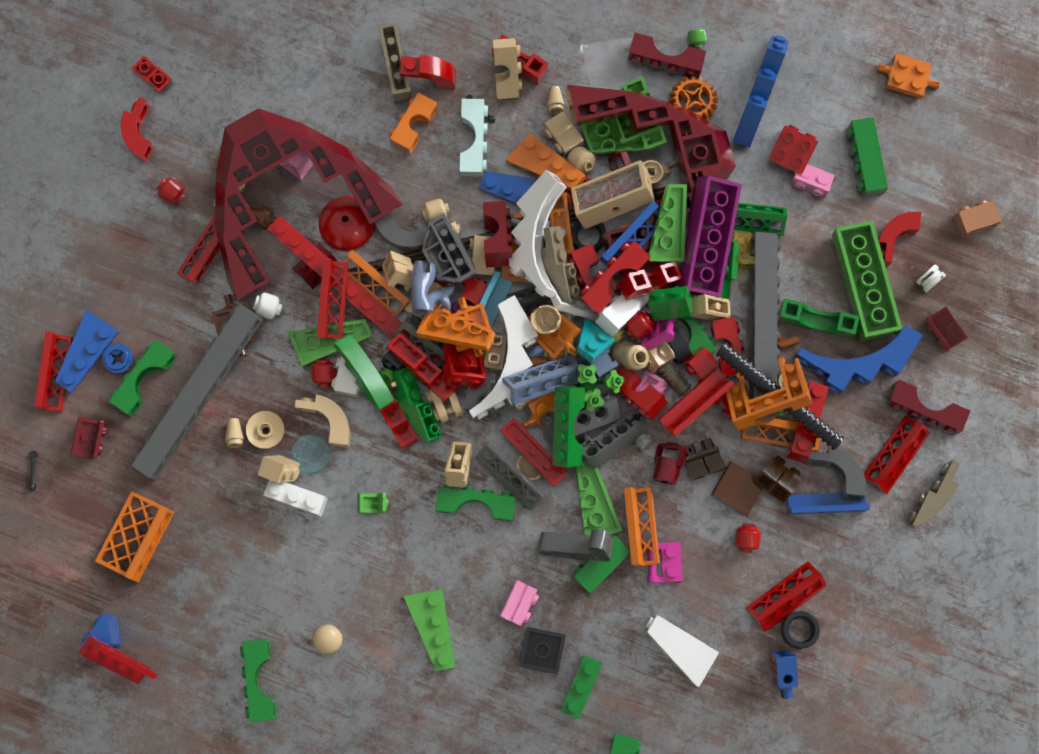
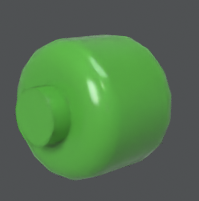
[687,29,707,48]

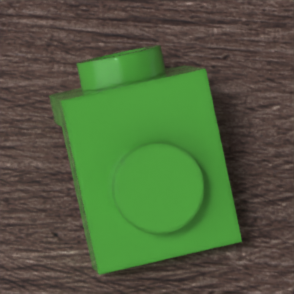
[357,493,388,514]

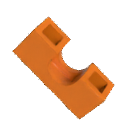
[389,92,438,155]

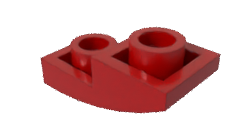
[131,55,172,93]

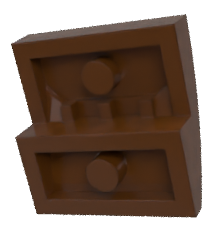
[711,462,763,516]

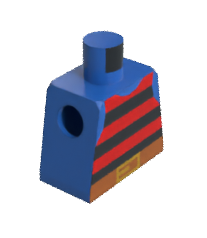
[770,650,798,699]

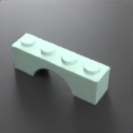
[460,99,488,177]

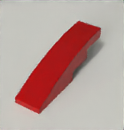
[386,333,457,402]
[380,388,419,450]

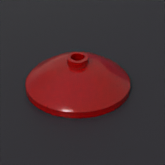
[319,196,375,251]

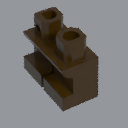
[684,438,727,482]
[754,456,801,503]

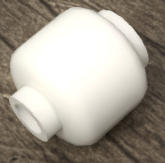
[253,292,282,319]

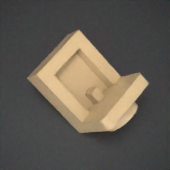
[646,341,676,373]

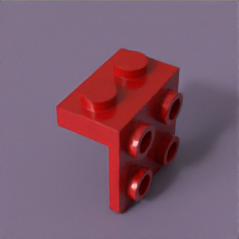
[769,125,819,174]

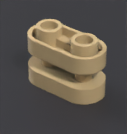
[426,388,463,423]

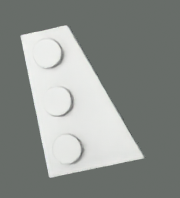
[550,280,599,321]

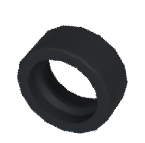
[572,220,607,252]
[664,326,691,364]
[781,611,820,649]

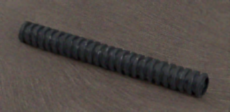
[716,342,844,450]

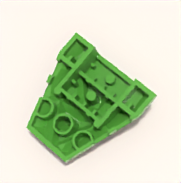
[581,76,667,154]

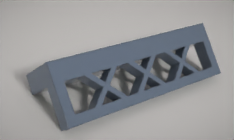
[502,355,580,405]

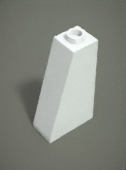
[645,615,719,687]

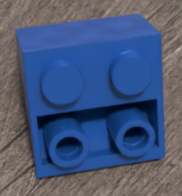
[81,613,121,649]

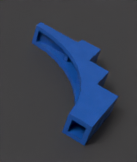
[733,35,789,147]
[794,325,922,394]

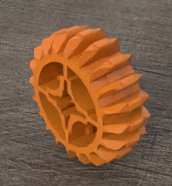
[668,76,718,121]

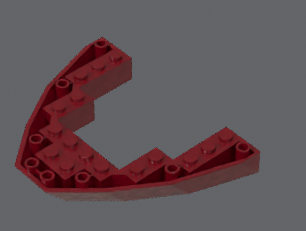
[565,85,736,257]
[215,108,403,300]

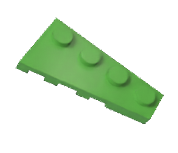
[647,184,687,262]
[288,319,373,367]
[576,463,622,535]
[403,589,456,671]

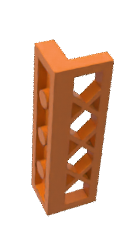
[339,250,410,317]
[741,419,820,451]
[624,487,660,568]

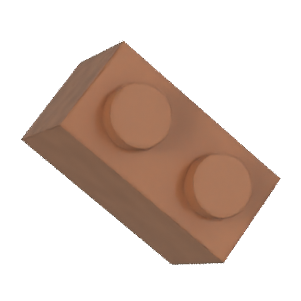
[954,200,1002,237]

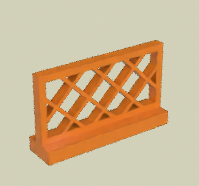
[95,491,175,582]

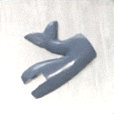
[411,260,454,315]

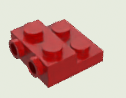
[442,343,487,389]

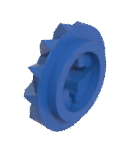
[102,343,133,374]

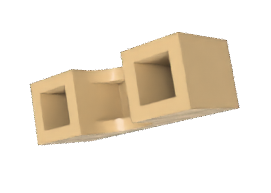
[493,38,522,99]

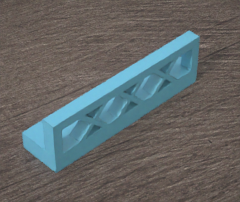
[480,271,513,329]

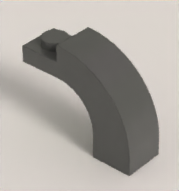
[374,213,427,252]
[806,447,866,502]

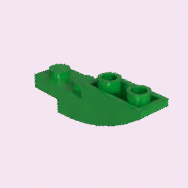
[393,368,442,442]

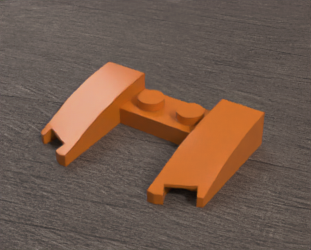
[514,192,575,272]
[726,357,812,431]

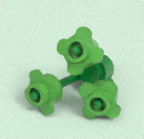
[576,364,624,411]

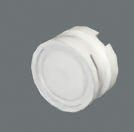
[916,264,946,293]

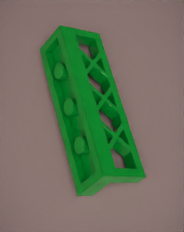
[733,202,787,236]

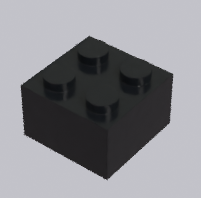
[519,627,566,675]

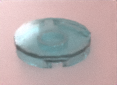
[291,435,330,473]

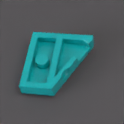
[576,318,615,363]

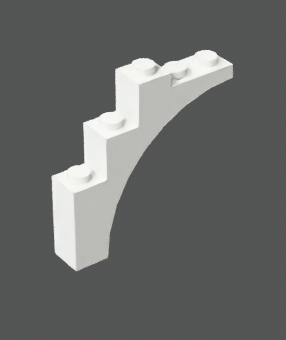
[509,170,567,298]
[469,295,538,420]

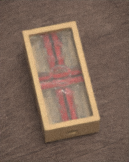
[571,160,655,229]

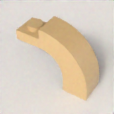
[295,395,351,448]

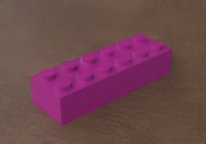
[677,176,742,297]

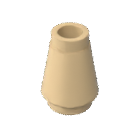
[547,86,565,115]
[225,418,244,448]

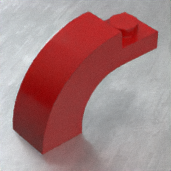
[400,55,456,89]
[121,97,154,163]
[878,211,922,267]

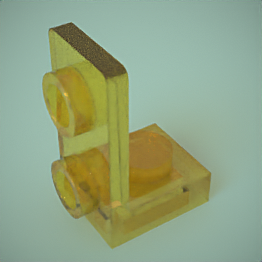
[732,230,756,269]

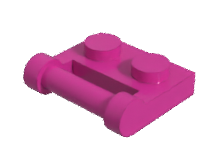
[641,318,677,350]
[647,542,683,583]

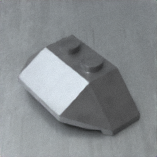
[422,213,477,283]

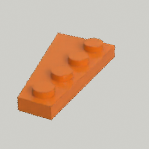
[505,133,586,190]
[416,304,495,351]

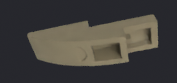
[541,226,581,303]
[908,460,960,528]

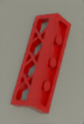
[177,214,220,286]
[317,260,349,339]
[34,331,73,412]
[658,369,734,436]
[864,416,930,495]
[500,418,568,487]
[746,561,827,632]
[78,635,157,684]

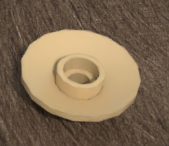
[246,411,284,449]

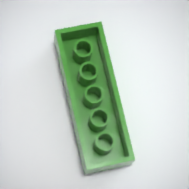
[832,220,902,342]

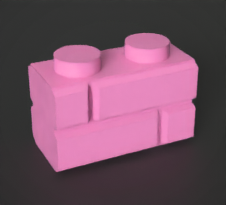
[500,580,539,626]

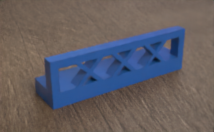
[599,201,659,275]
[787,493,870,515]

